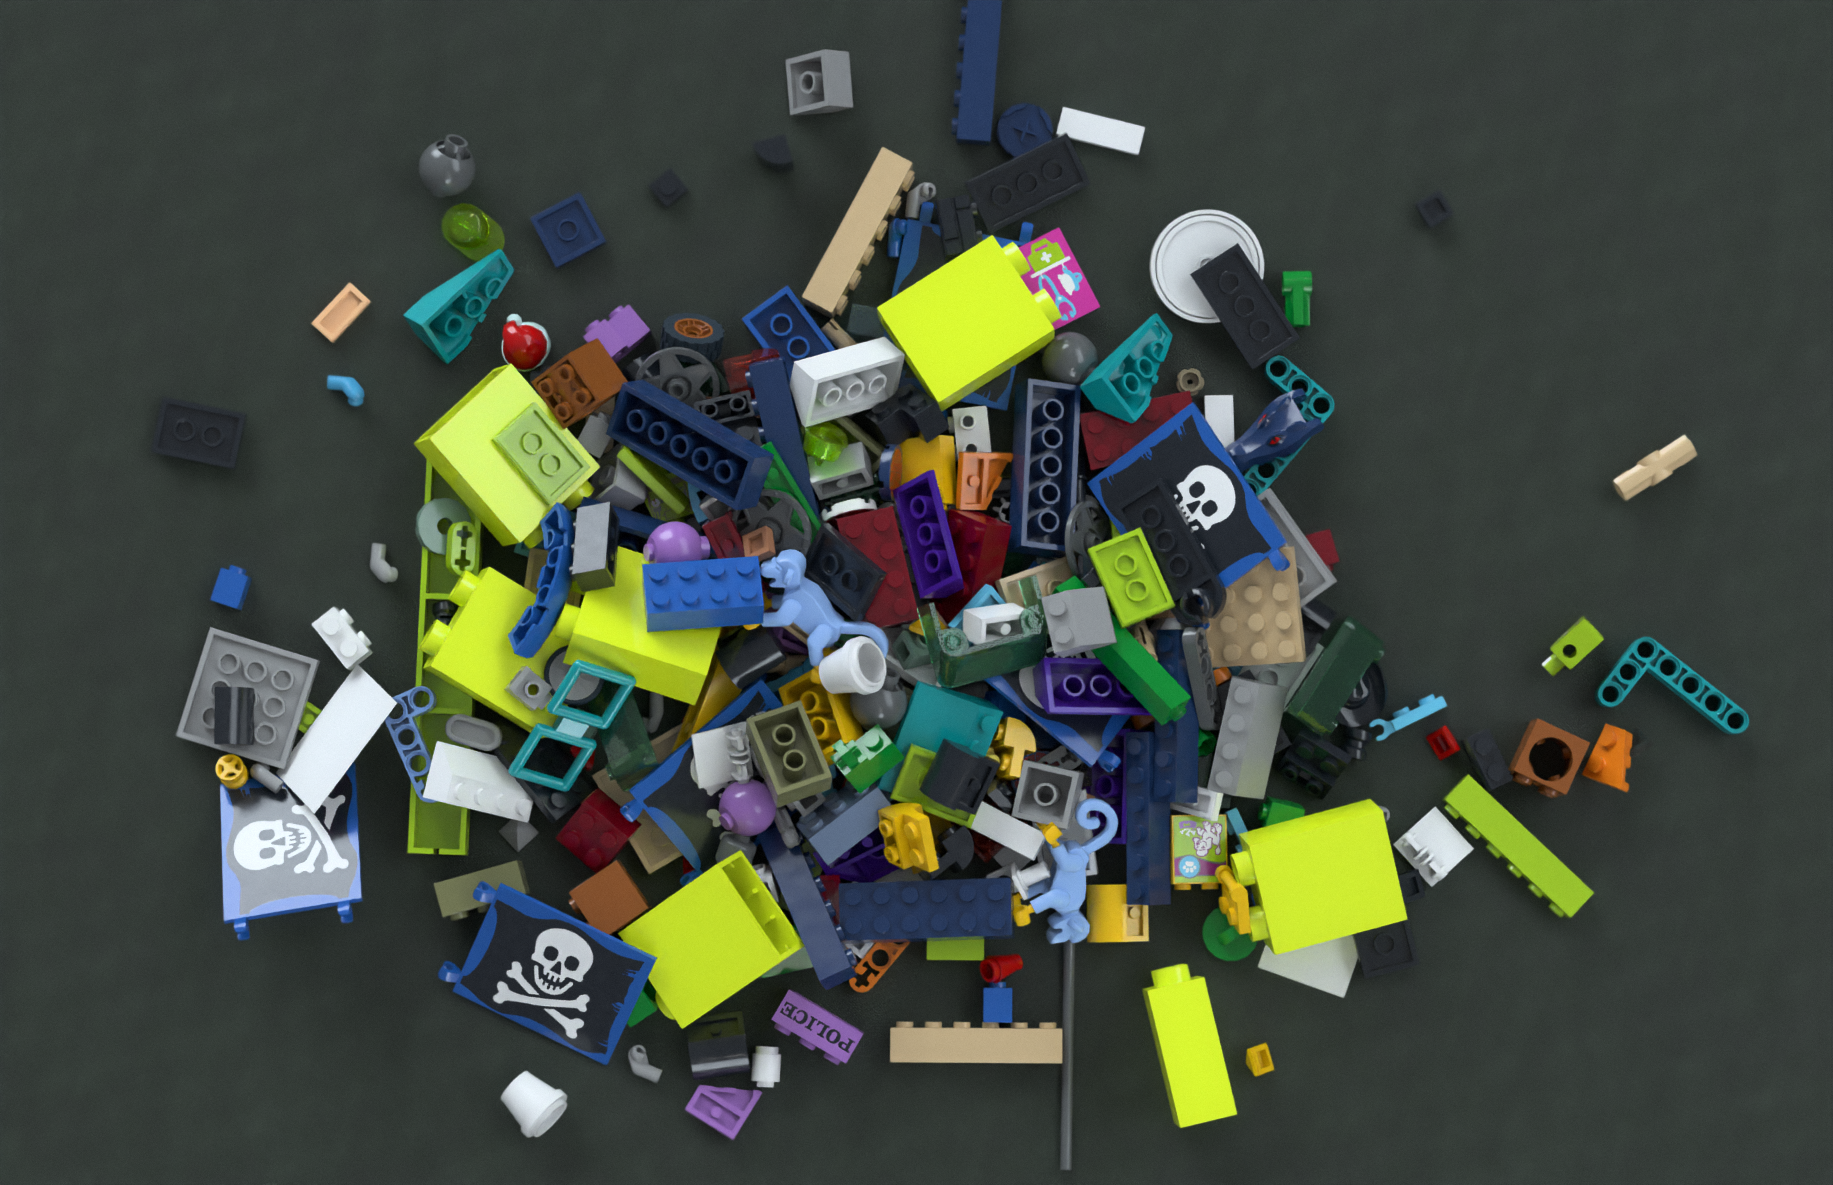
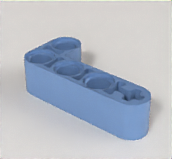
[385,686,438,803]

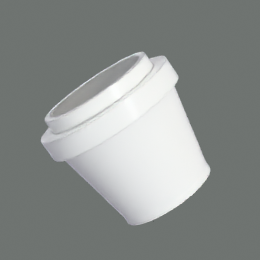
[819,636,886,695]
[501,1071,567,1138]

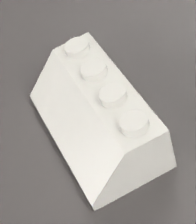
[790,337,905,427]
[423,741,533,823]

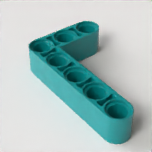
[1244,355,1335,496]
[1594,637,1749,734]

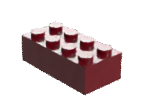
[1079,390,1192,473]
[837,506,919,629]
[929,509,1012,630]

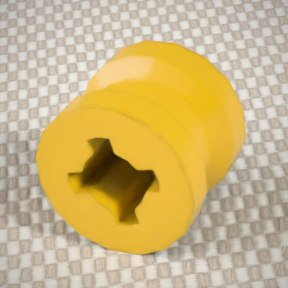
[215,754,249,789]

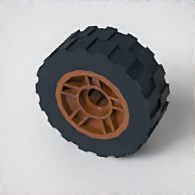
[660,313,725,364]

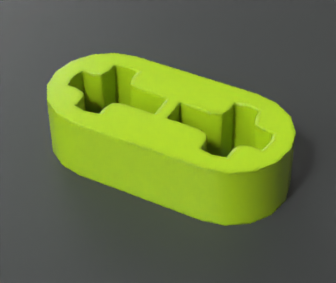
[446,521,477,576]

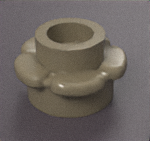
[1176,368,1204,396]

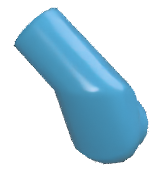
[327,375,365,406]

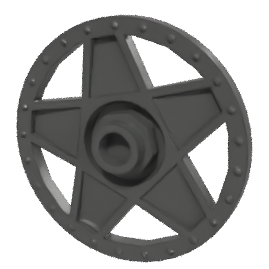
[635,347,720,409]
[731,489,812,567]
[1065,501,1112,581]

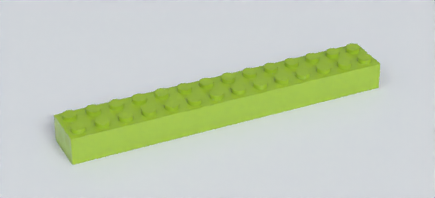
[408,460,484,856]

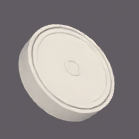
[1150,209,1264,323]

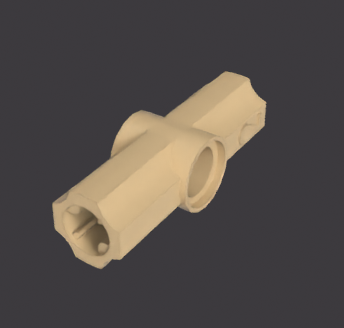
[1612,435,1697,501]

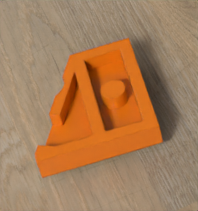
[956,452,1013,510]
[1582,723,1633,793]

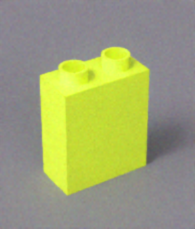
[877,235,1061,411]
[413,364,600,549]
[555,546,721,705]
[419,567,570,738]
[1230,799,1407,955]
[618,850,804,1029]
[1142,963,1237,1128]

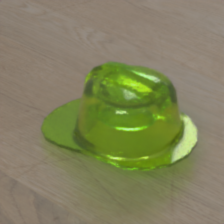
[442,203,505,262]
[803,421,849,466]

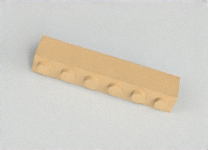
[890,1021,1062,1063]

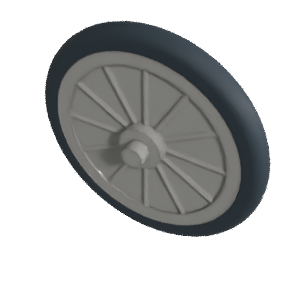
[544,645,605,705]

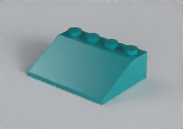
[876,681,1003,793]

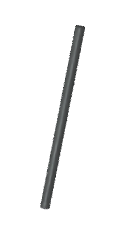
[1060,940,1075,1170]

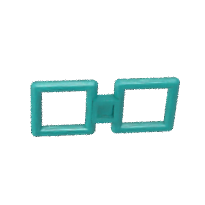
[508,660,636,792]

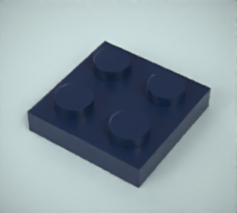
[530,192,607,269]

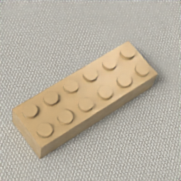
[802,147,915,319]

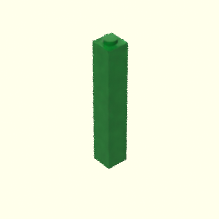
[1052,576,1191,726]

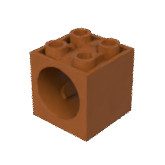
[531,338,628,429]
[1508,718,1590,799]
[568,860,652,935]

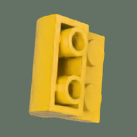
[990,717,1036,782]
[878,803,939,873]
[1086,884,1149,942]

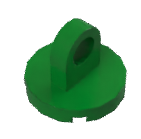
[1202,907,1258,961]

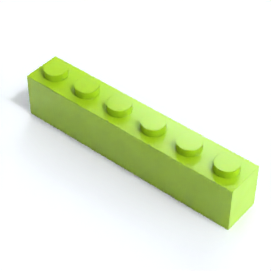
[1442,774,1594,918]

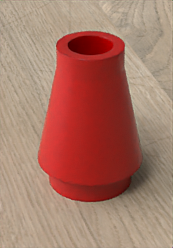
[980,953,1023,983]

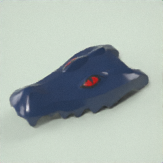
[1225,389,1325,473]

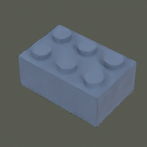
[795,780,890,865]

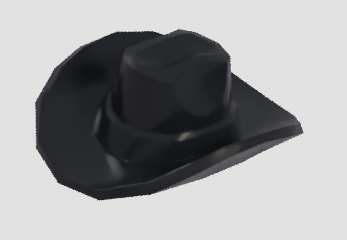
[1313,643,1388,727]

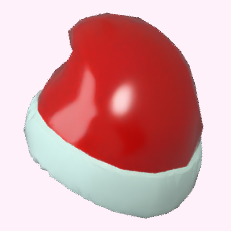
[502,314,551,372]

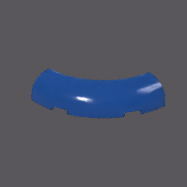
[508,502,575,658]

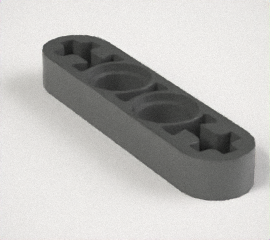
[1182,627,1222,730]

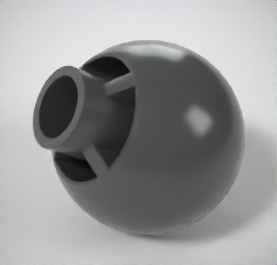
[419,134,476,198]
[1038,332,1098,386]
[850,667,907,731]

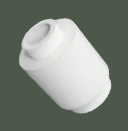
[751,1046,781,1087]

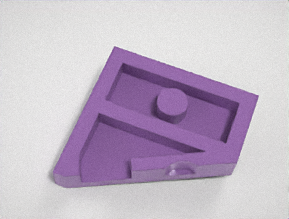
[684,1085,762,1140]

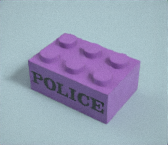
[771,989,864,1065]

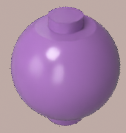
[643,521,710,564]
[719,779,776,836]

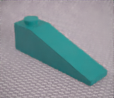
[403,249,514,364]
[1080,313,1173,423]

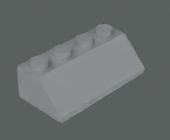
[1207,675,1288,799]

